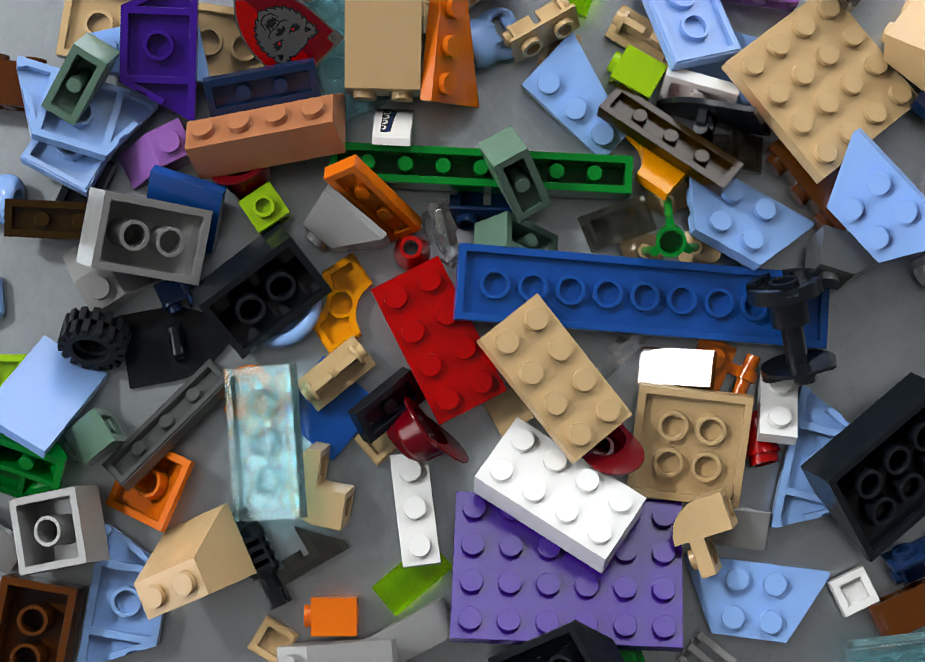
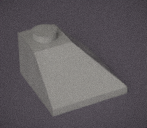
[303,185,391,253]
[62,245,162,313]

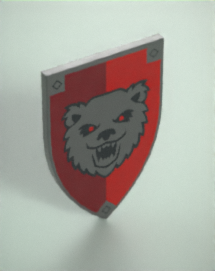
[233,0,344,67]

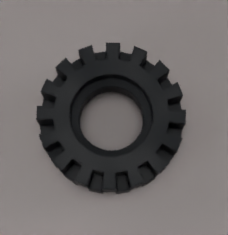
[57,306,131,371]

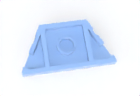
[16,55,159,161]
[827,128,925,263]
[686,176,815,271]
[770,385,850,528]
[77,523,164,662]
[683,553,830,643]

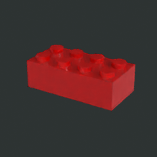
[371,256,507,426]

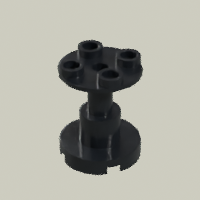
[746,268,837,385]

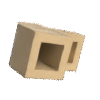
[287,441,355,531]
[673,486,738,579]

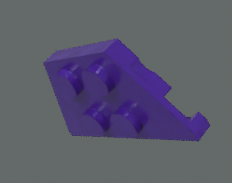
[119,0,199,120]

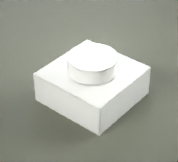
[827,566,880,617]

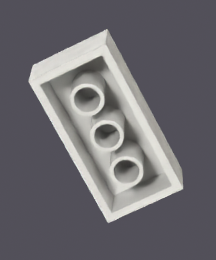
[474,417,647,574]

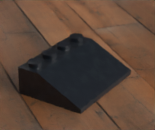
[800,372,925,562]

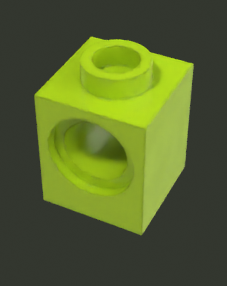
[606,44,667,101]
[238,181,294,235]

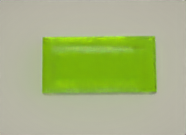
[371,551,453,616]

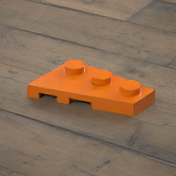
[420,0,479,108]

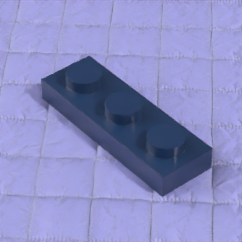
[202,57,321,117]

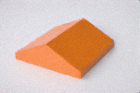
[105,450,195,533]

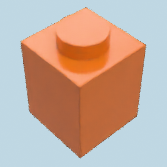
[304,595,359,637]

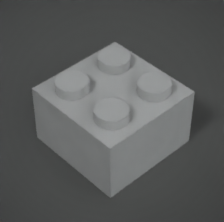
[8,485,110,576]

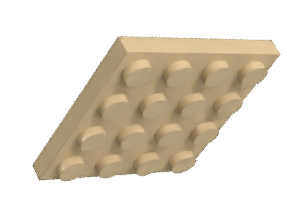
[721,0,918,184]

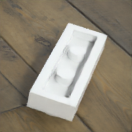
[389,454,441,569]

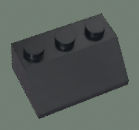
[189,221,333,359]
[488,620,625,662]

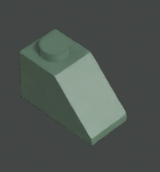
[41,32,120,126]
[478,126,552,222]
[474,211,558,251]
[63,408,127,466]

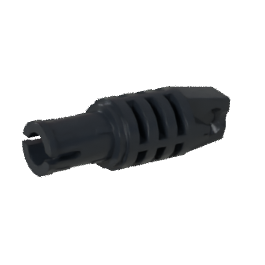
[232,506,293,611]

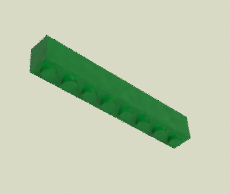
[329,142,633,200]

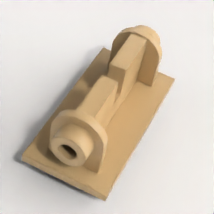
[501,0,580,63]
[604,4,668,72]
[295,335,377,412]

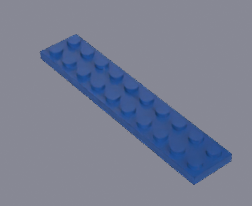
[453,243,830,350]

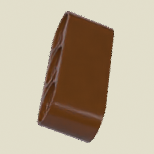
[867,577,925,642]

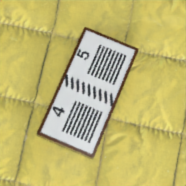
[637,347,717,390]

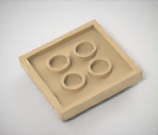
[626,382,754,508]

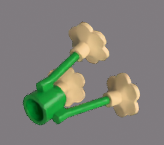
[618,179,722,264]

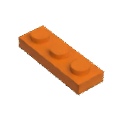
[324,154,422,242]

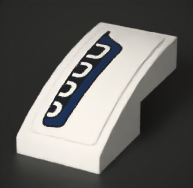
[372,108,414,146]

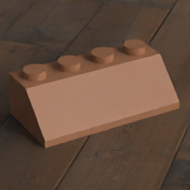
[185,93,346,179]

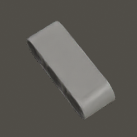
[364,597,451,662]

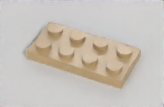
[476,293,632,463]

